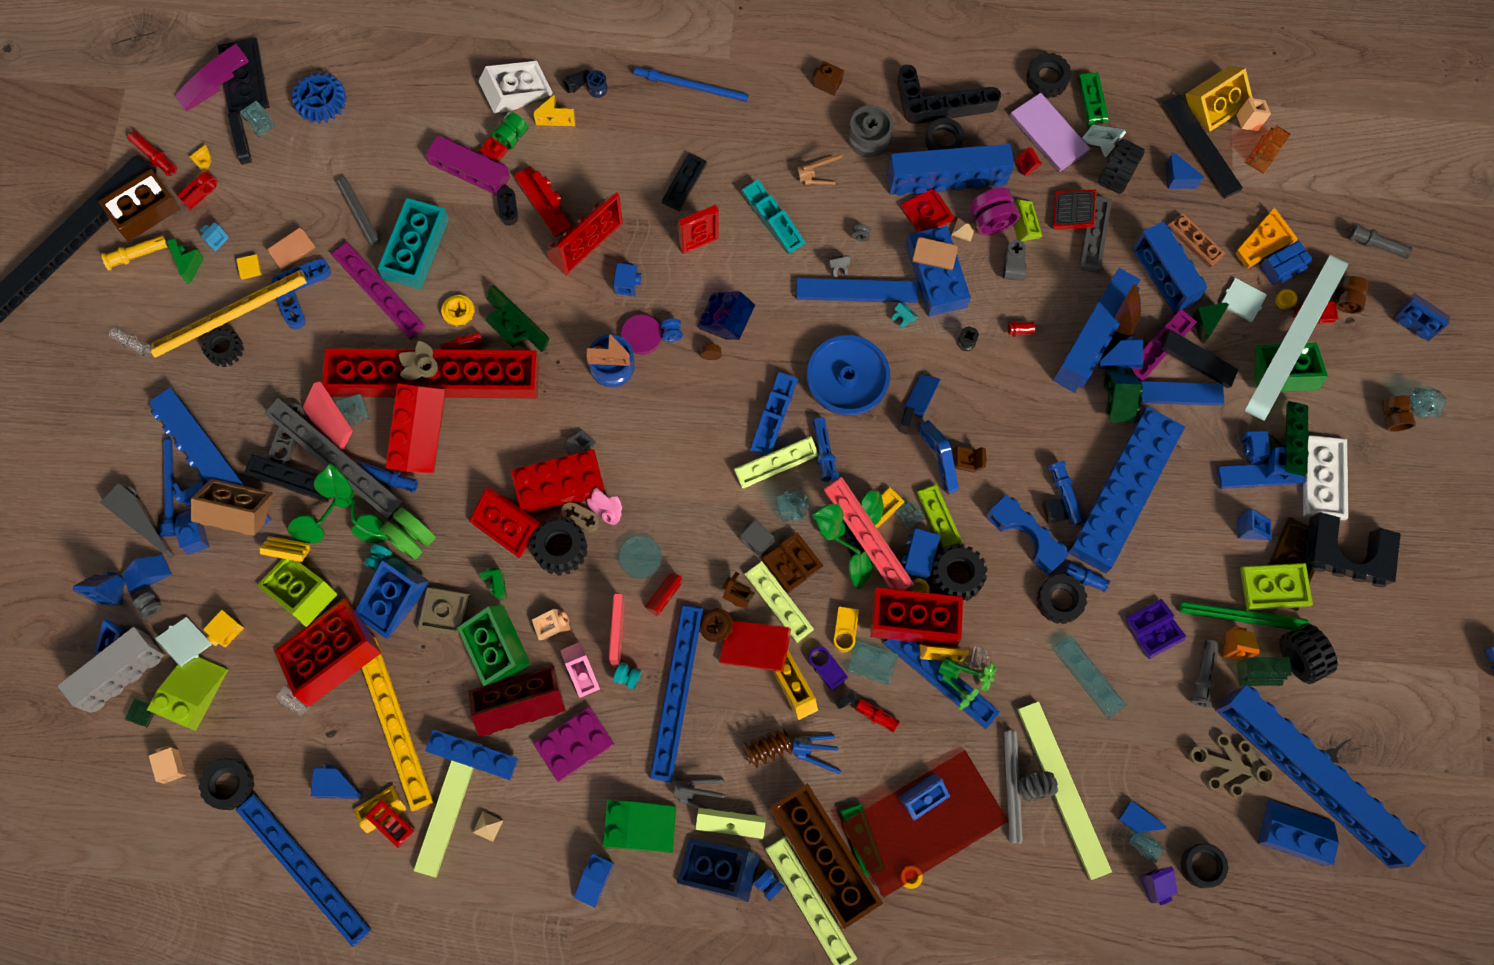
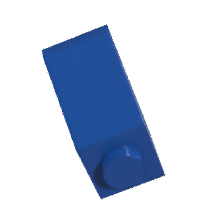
[1100,337,1143,369]
[174,510,210,555]
[311,764,362,799]
[574,854,615,908]

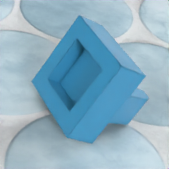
[200,222,229,252]

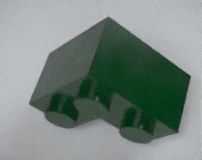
[1104,367,1143,422]

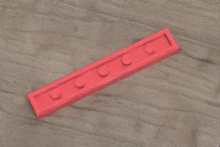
[823,477,915,591]

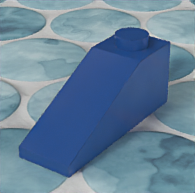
[73,572,125,606]

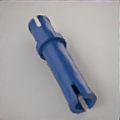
[356,460,418,493]

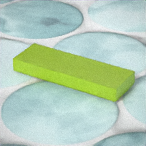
[916,484,962,550]

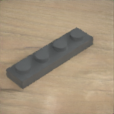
[1079,196,1112,273]

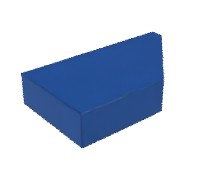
[1118,801,1167,833]

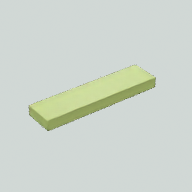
[734,436,819,488]
[745,561,814,643]

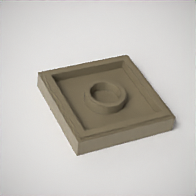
[417,587,470,637]

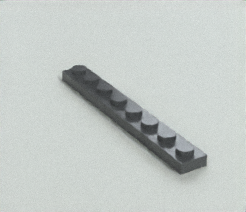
[264,398,404,520]

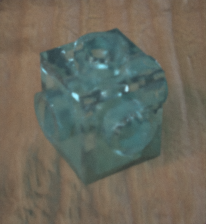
[1410,387,1447,418]
[776,490,810,522]

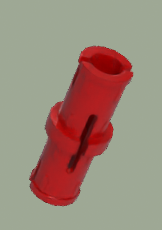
[439,331,483,350]
[855,698,900,733]

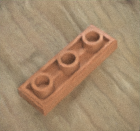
[1167,212,1226,268]

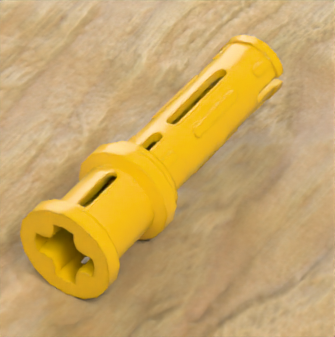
[101,235,168,271]

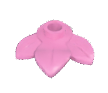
[587,488,622,525]

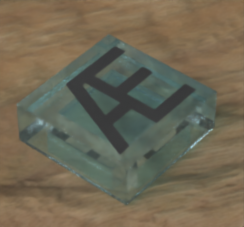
[895,500,925,530]

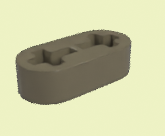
[561,502,600,533]

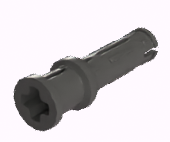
[1348,223,1413,259]
[1191,640,1219,707]

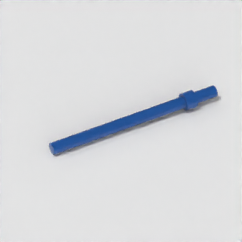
[634,67,749,102]

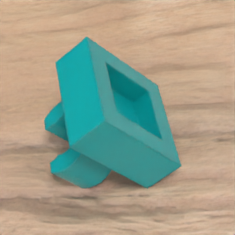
[892,303,919,328]

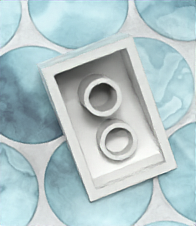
[479,61,553,113]

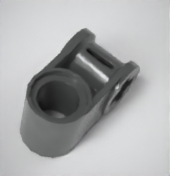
[1003,240,1026,281]

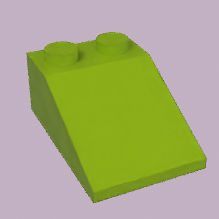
[257,559,337,627]
[147,657,228,731]

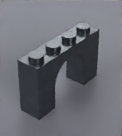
[1304,512,1401,588]

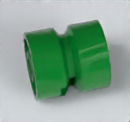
[491,111,529,150]

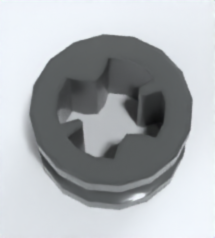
[852,224,871,242]

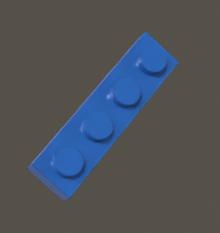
[425,730,519,781]

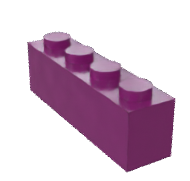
[426,135,510,196]

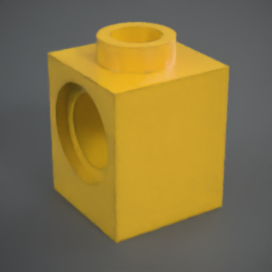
[203,610,244,648]

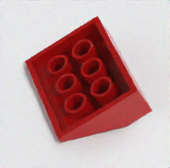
[547,192,623,275]
[274,597,381,707]

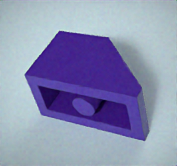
[1139,866,1178,906]

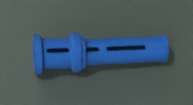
[812,417,839,482]
[1047,461,1085,526]

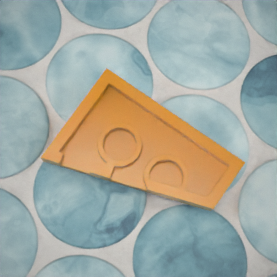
[1235,208,1298,269]

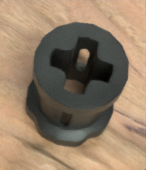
[957,326,979,351]

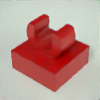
[479,137,508,162]
[1015,147,1042,176]

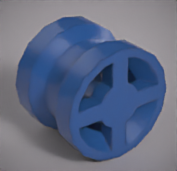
[661,318,683,342]

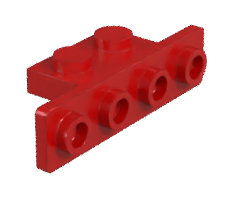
[514,166,571,237]

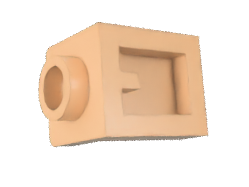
[532,609,570,640]

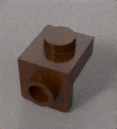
[953,446,987,473]
[722,572,755,609]

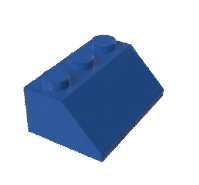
[1258,800,1339,866]

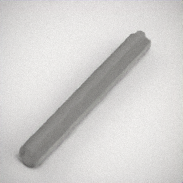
[1004,730,1023,844]

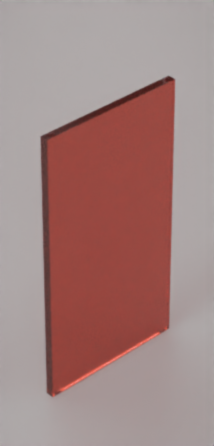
[841,750,1009,898]

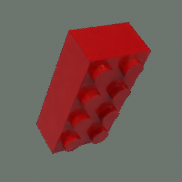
[511,449,606,515]
[870,587,963,647]

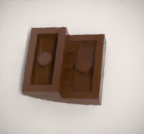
[761,532,823,594]

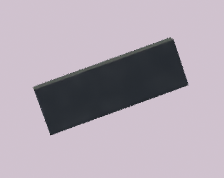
[662,153,707,212]

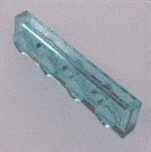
[1053,635,1127,719]

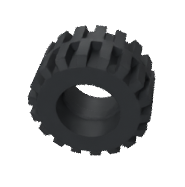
[1098,138,1145,194]
[531,517,588,576]
[930,544,988,601]
[1279,623,1338,684]

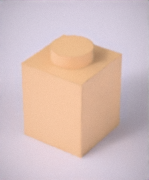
[1236,98,1271,131]
[149,746,186,784]

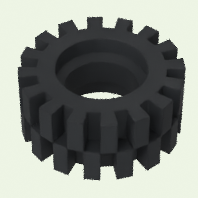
[201,326,244,367]

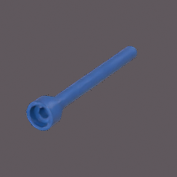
[160,438,176,537]

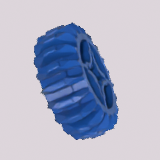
[291,71,347,124]

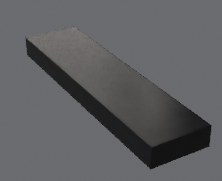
[1160,330,1238,388]
[244,454,330,503]

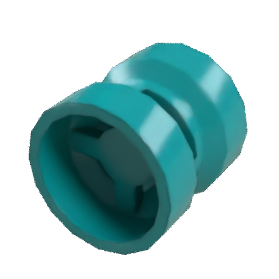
[363,544,393,571]
[613,662,642,690]

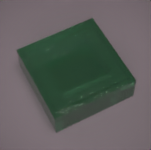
[125,699,155,728]

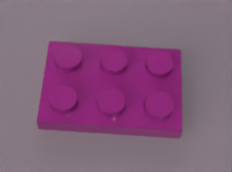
[534,707,615,783]

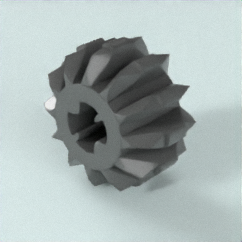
[1018,771,1058,801]

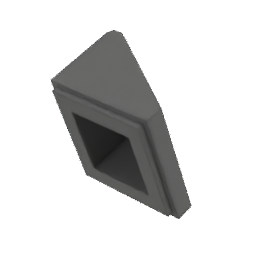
[564,429,596,455]

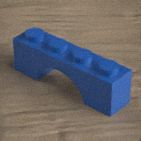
[986,494,1069,576]

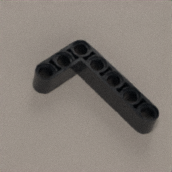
[897,64,1001,124]

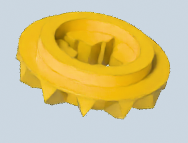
[441,295,475,327]

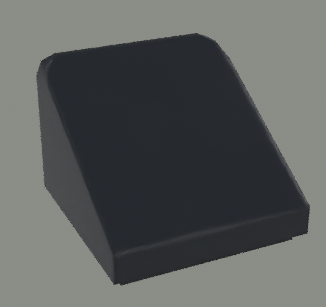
[1042,499,1069,524]

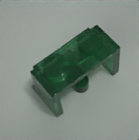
[1237,657,1292,686]

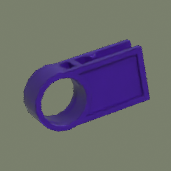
[808,647,848,691]

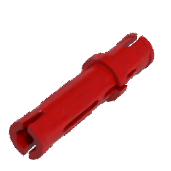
[127,130,177,176]

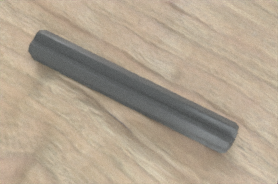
[337,177,380,246]

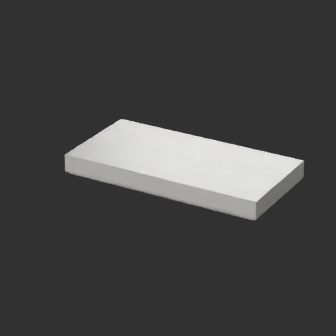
[1303,435,1348,521]

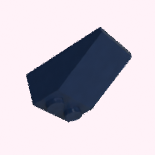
[677,838,760,902]

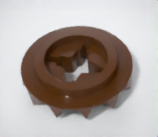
[700,608,734,643]

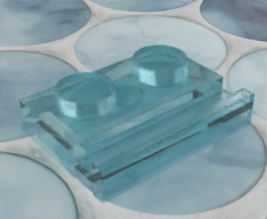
[847,641,898,686]

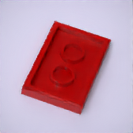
[678,204,719,254]
[469,486,540,558]
[719,621,791,672]

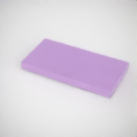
[1010,93,1090,172]

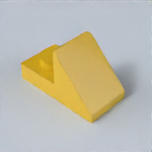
[534,95,576,126]

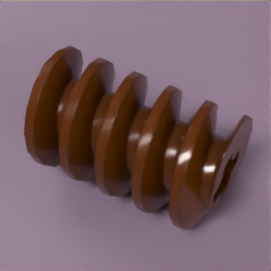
[742,728,792,768]

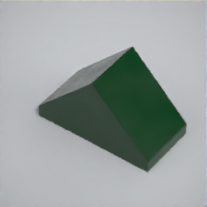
[1192,302,1229,344]

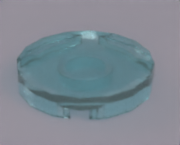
[619,536,662,579]

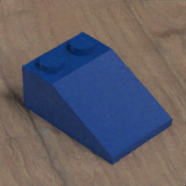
[355,557,429,639]

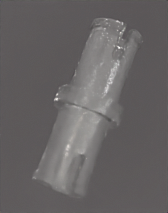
[109,327,151,357]

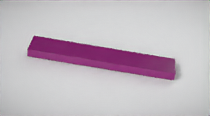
[331,242,425,340]

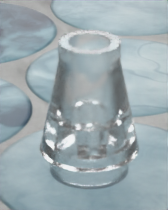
[275,685,310,717]

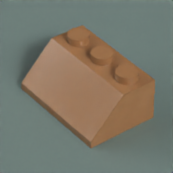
[191,479,274,536]

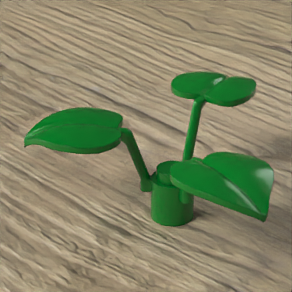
[288,463,388,544]
[812,490,884,589]

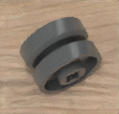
[847,105,893,158]

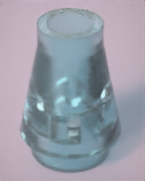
[1128,832,1165,863]

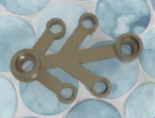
[1188,734,1275,798]

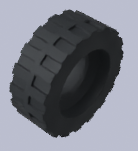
[1026,53,1072,98]
[1036,574,1087,624]
[198,758,255,810]

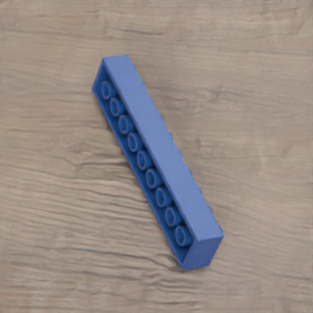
[1215,685,1426,869]

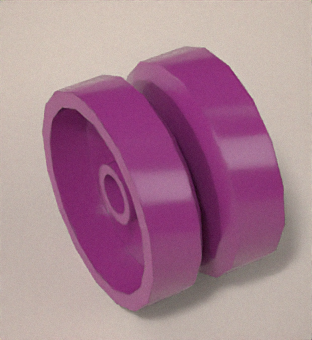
[968,187,1020,235]

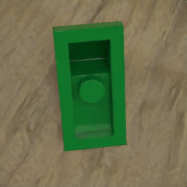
[167,238,203,284]

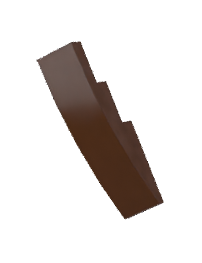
[1114,284,1141,342]

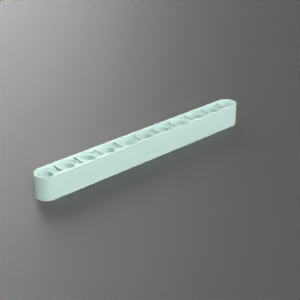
[1244,255,1349,421]

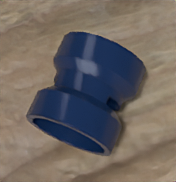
[587,70,607,98]

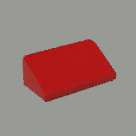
[645,573,683,616]

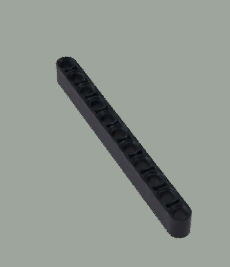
[0,155,157,323]

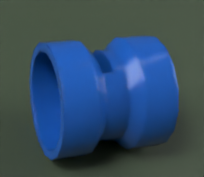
[753,868,785,901]

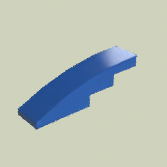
[750,372,798,455]

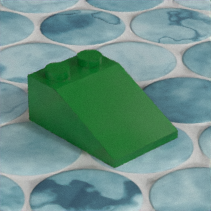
[603,800,676,853]

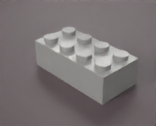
[58,627,165,713]

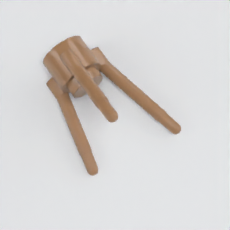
[797,154,842,185]

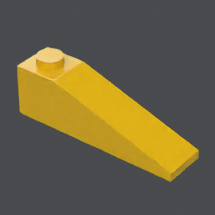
[773,650,818,720]

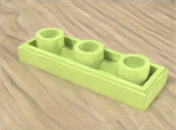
[696,808,766,839]

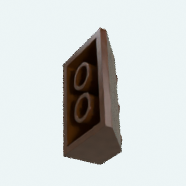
[98,169,180,242]

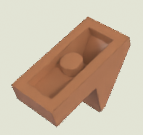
[586,334,630,366]

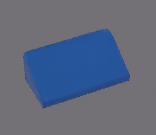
[903,374,941,418]
[899,774,950,821]

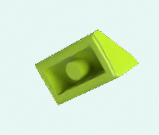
[1013,200,1043,241]

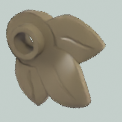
[399,341,438,380]

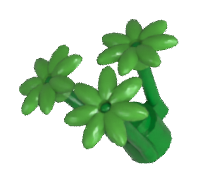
[939,657,997,710]

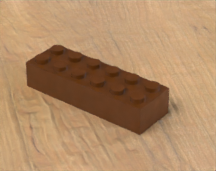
[768,783,883,930]

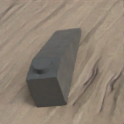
[100,483,174,559]

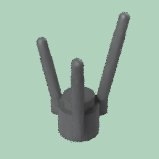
[674,778,725,809]

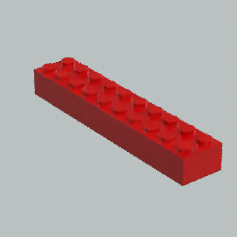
[322,348,539,399]

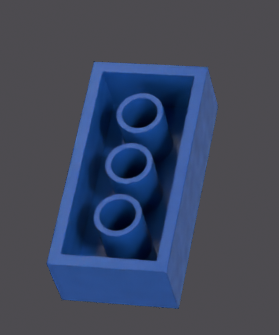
[1132,221,1208,315]
[906,226,971,317]

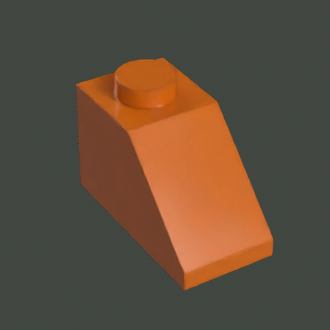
[1223,626,1260,662]

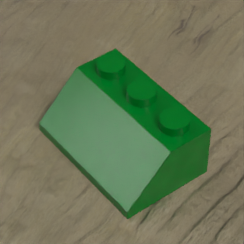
[1254,342,1328,392]
[457,606,531,686]

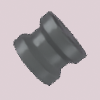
[133,592,162,619]

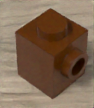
[812,61,844,96]

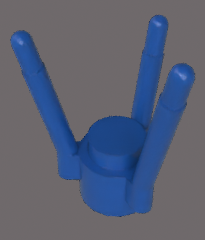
[793,735,841,774]

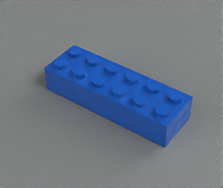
[887,144,1014,196]
[1053,268,1141,393]

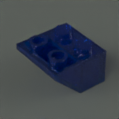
[697,291,755,340]

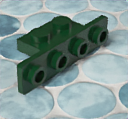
[485,285,549,352]
[1285,401,1309,476]

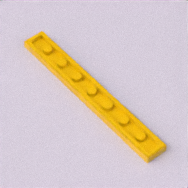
[151,270,307,358]
[362,637,434,812]

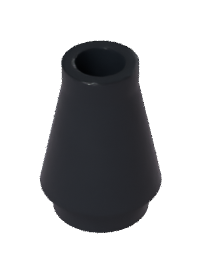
[561,69,590,93]

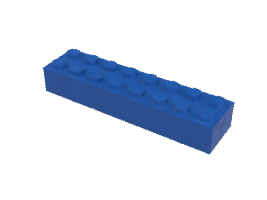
[1068,407,1185,574]

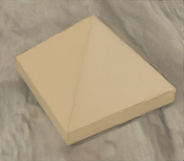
[951,218,976,242]
[472,812,503,842]

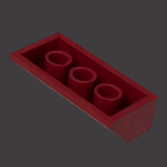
[468,666,566,737]

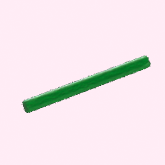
[1179,601,1309,630]

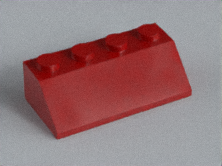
[386,383,446,473]

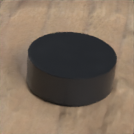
[835,692,857,709]

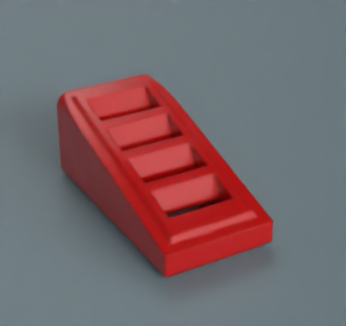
[365,799,415,848]

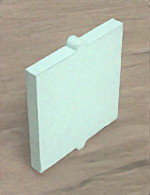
[1221,278,1267,322]
[155,617,211,667]

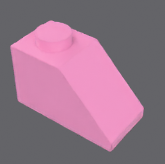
[560,642,600,698]

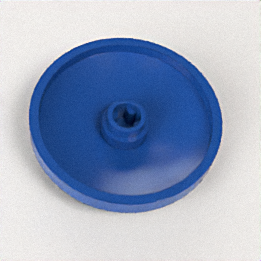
[807,335,890,416]

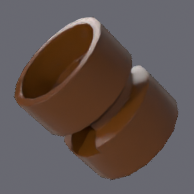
[1336,276,1369,314]
[1382,395,1416,432]

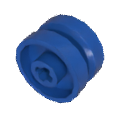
[589,335,634,387]

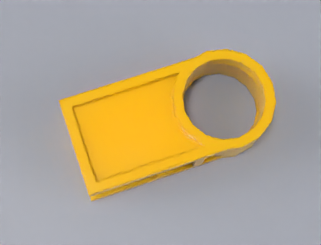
[833,607,859,653]

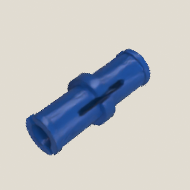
[1065,563,1110,593]

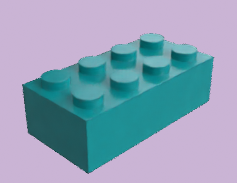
[378,198,449,290]

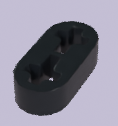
[497,187,518,226]

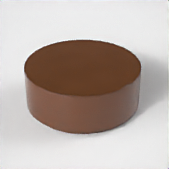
[701,344,722,360]

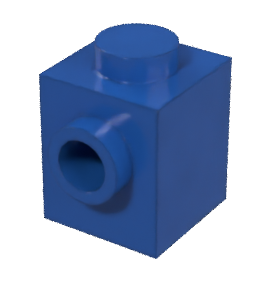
[614,262,641,296]

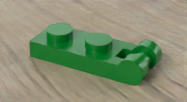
[1078,72,1108,126]

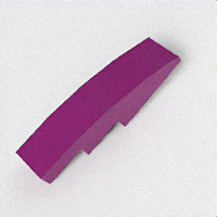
[175,44,249,112]
[1132,309,1197,381]

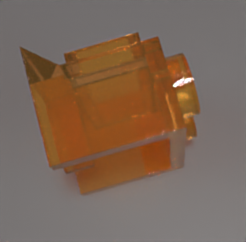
[1244,125,1291,174]

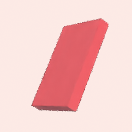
[303,381,353,452]
[609,594,625,668]

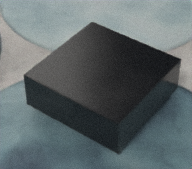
[899,406,915,434]

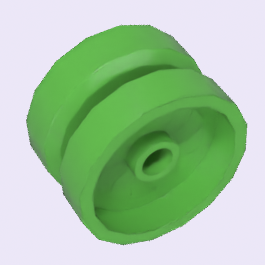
[379,507,436,561]

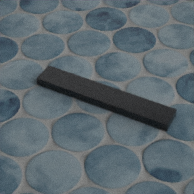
[1162,95,1243,199]

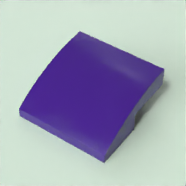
[1125,599,1186,659]

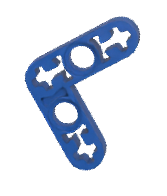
[271,259,331,329]
[918,420,959,494]

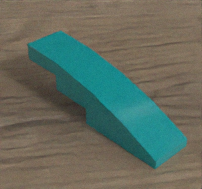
[741,179,806,254]

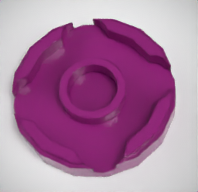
[621,314,662,355]

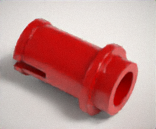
[1007,321,1035,337]

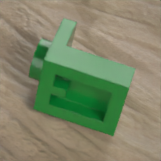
[479,568,507,601]

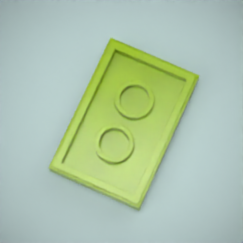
[1240,563,1313,610]

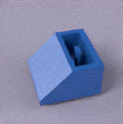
[1393,293,1450,341]

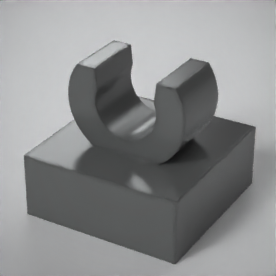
[826,255,851,277]

